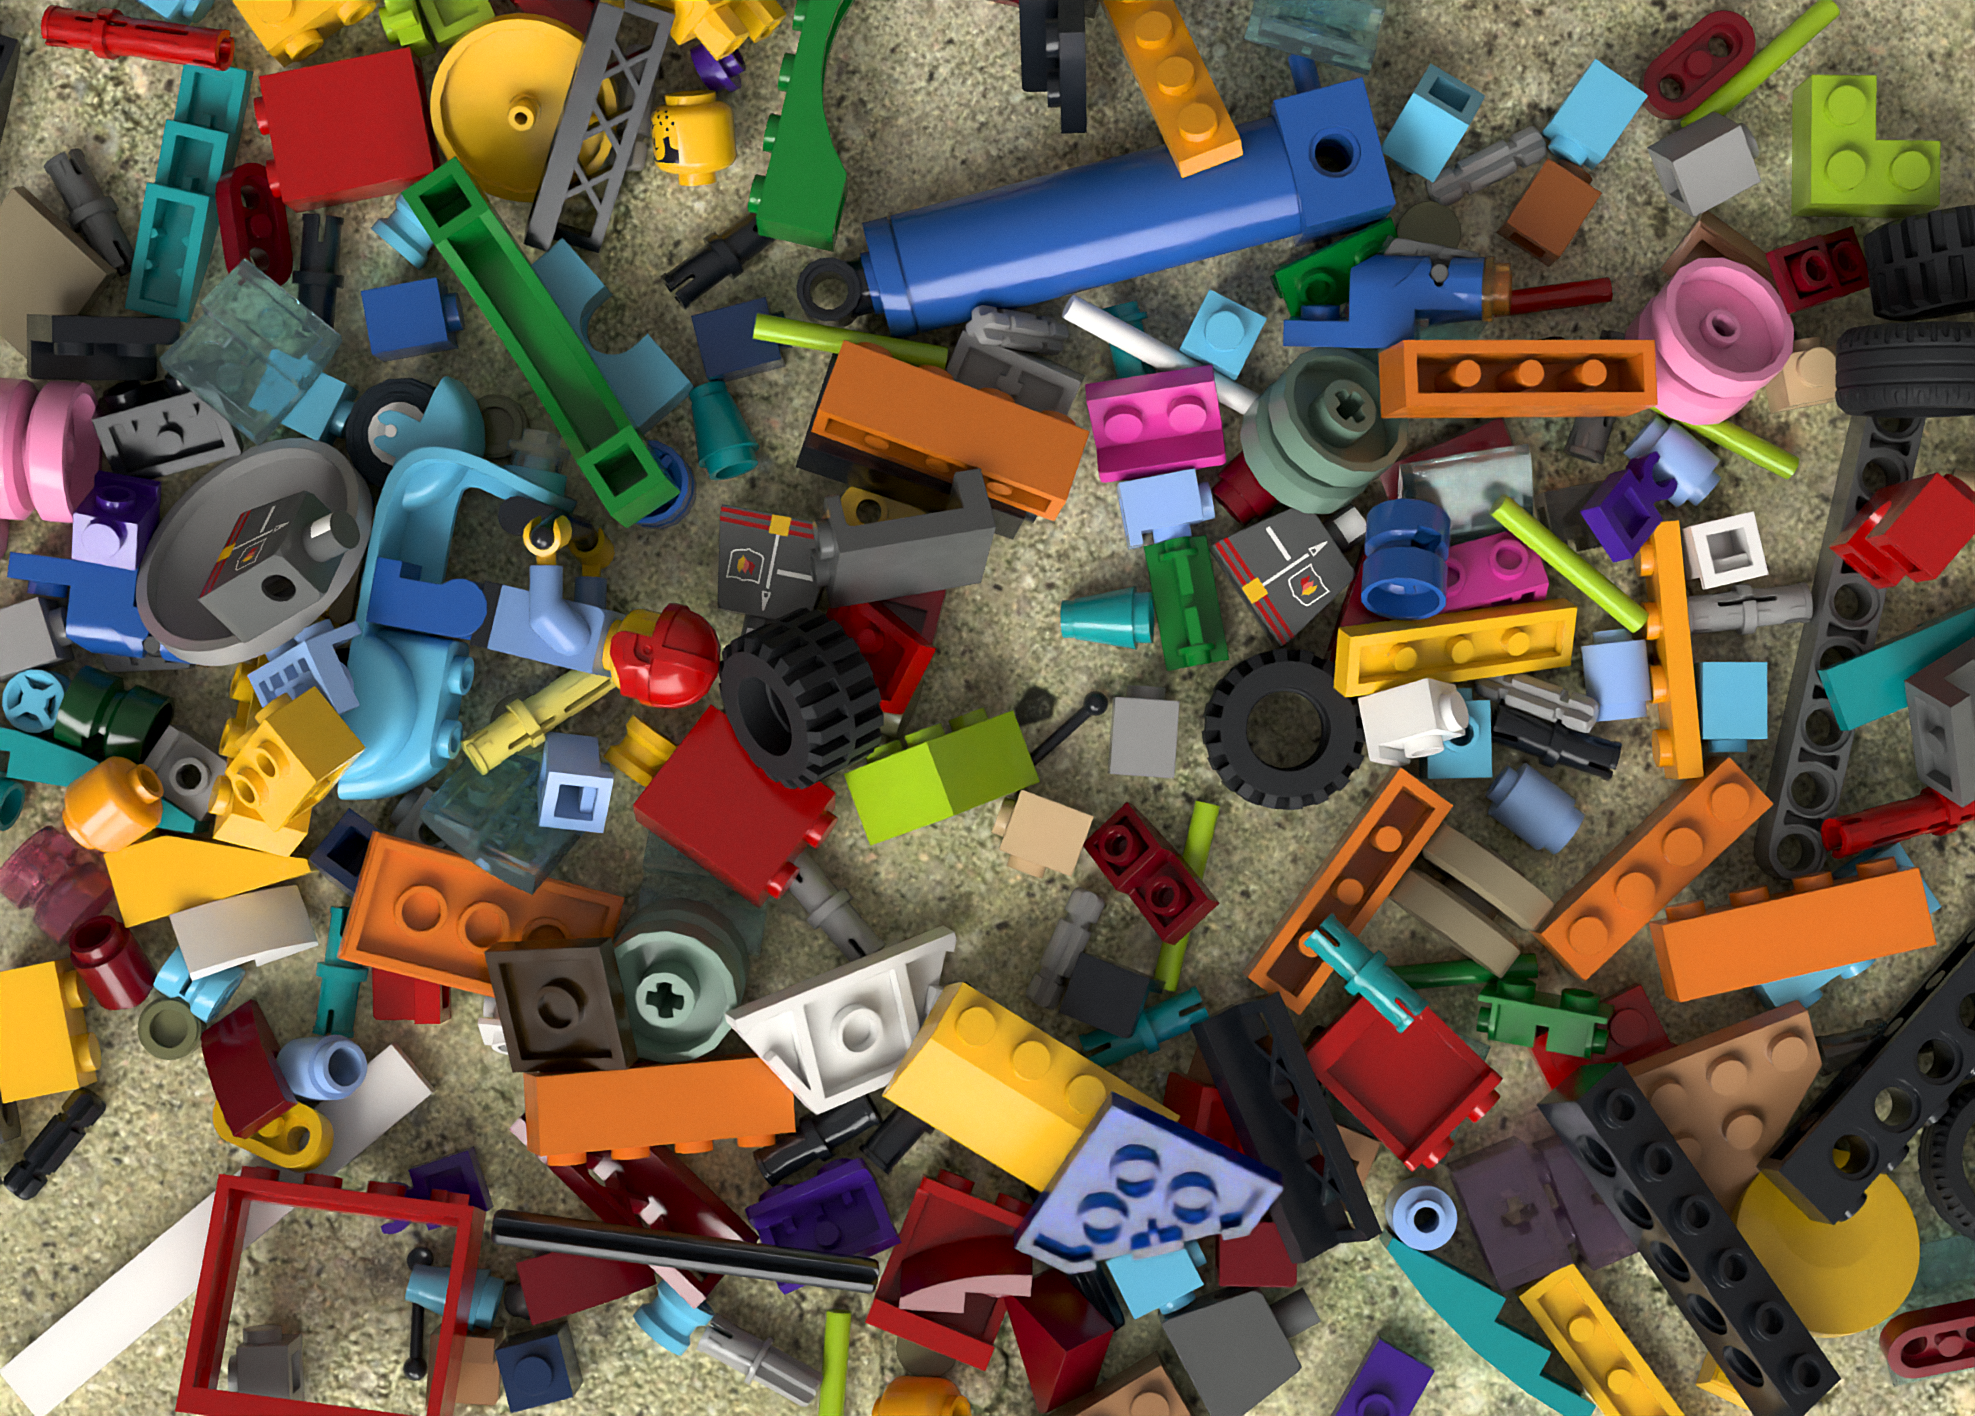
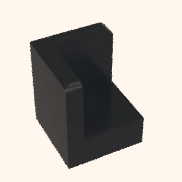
[1058,952,1166,1039]

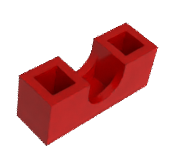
[1829,472,1975,589]

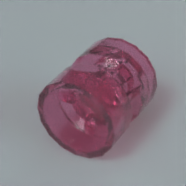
[0,825,115,946]

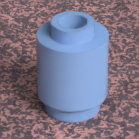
[1623,414,1721,508]
[1581,628,1652,722]
[1485,763,1585,855]
[276,1035,367,1102]
[1385,1177,1457,1251]

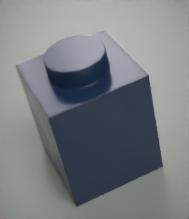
[691,297,793,382]
[308,808,383,898]
[495,1320,583,1413]

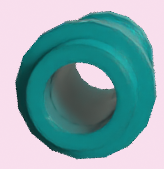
[1102,301,1156,379]

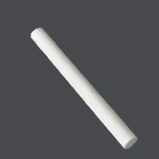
[1062,295,1259,415]

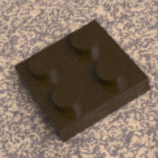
[484,937,638,1073]

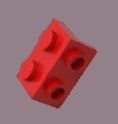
[826,601,937,715]

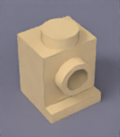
[1765,336,1837,414]

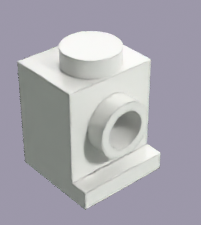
[1680,511,1769,590]
[1358,678,1469,767]

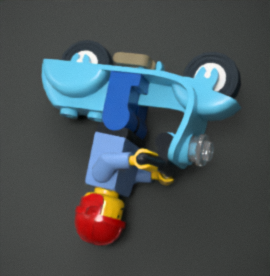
[329,376,721,800]

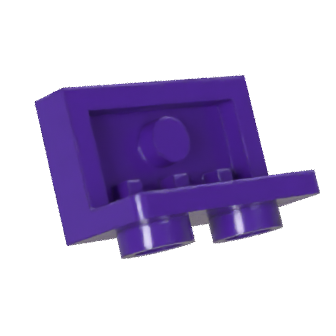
[745,1157,902,1295]

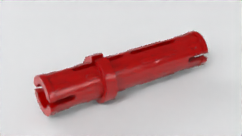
[41,5,235,71]
[1821,786,1975,859]

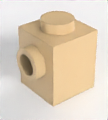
[991,789,1094,879]

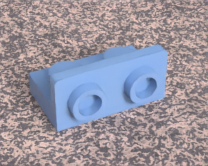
[247,619,362,716]

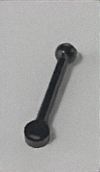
[1030,691,1108,767]
[403,1246,434,1381]

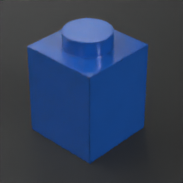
[361,277,465,362]

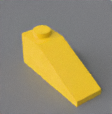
[103,827,319,928]

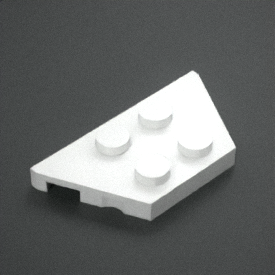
[724,926,957,1115]

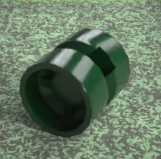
[54,665,175,765]

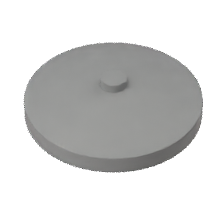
[136,438,373,666]

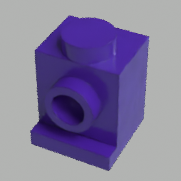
[71,470,162,571]

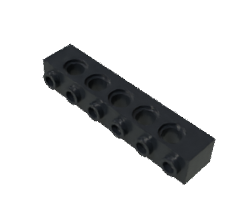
[1755,921,1975,1225]
[1536,1062,1841,1416]

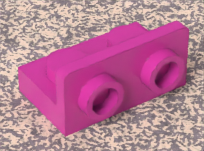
[1085,364,1227,483]
[1436,531,1549,615]

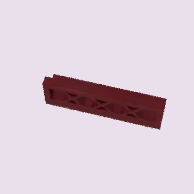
[509,1113,760,1309]

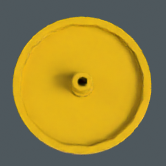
[430,13,619,202]
[1731,1149,1920,1338]

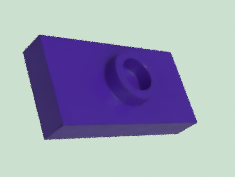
[1331,1335,1435,1416]

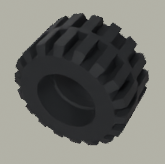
[1863,204,1975,321]
[718,608,884,789]
[1202,648,1366,810]

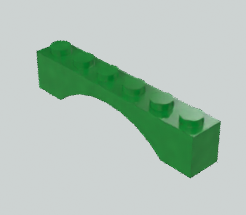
[748,0,855,252]
[401,156,681,528]

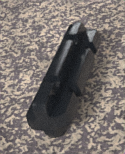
[3,1087,106,1201]

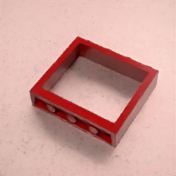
[175,1166,486,1416]

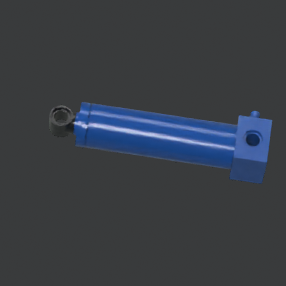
[796,49,1396,339]

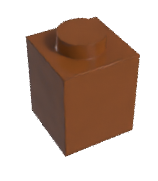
[1496,158,1602,267]

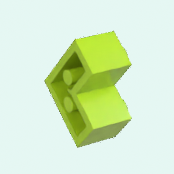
[1791,74,1941,218]
[844,707,1040,846]

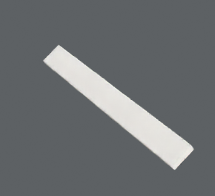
[0,1042,436,1416]

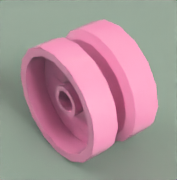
[1625,257,1794,425]
[0,378,103,523]

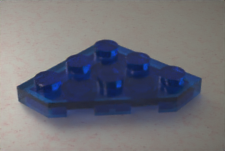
[1014,1091,1283,1275]

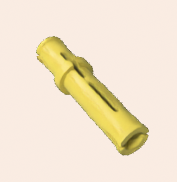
[460,669,616,776]

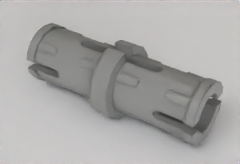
[1686,582,1813,636]
[789,848,887,962]

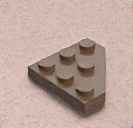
[1624,1000,1822,1219]

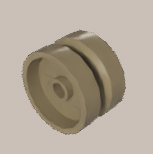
[1387,822,1555,978]

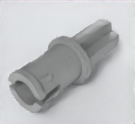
[696,1313,823,1407]

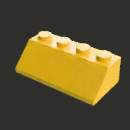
[882,982,1180,1227]

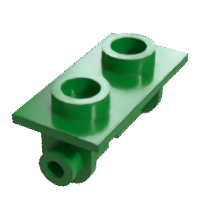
[1270,217,1398,317]
[1143,535,1229,671]
[1476,976,1615,1060]

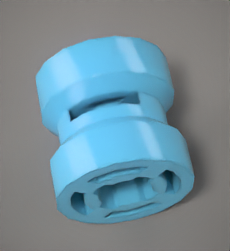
[154,946,245,1023]

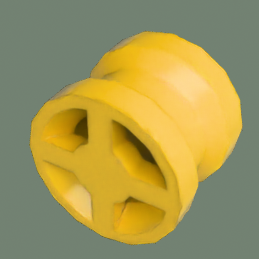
[603,715,679,788]

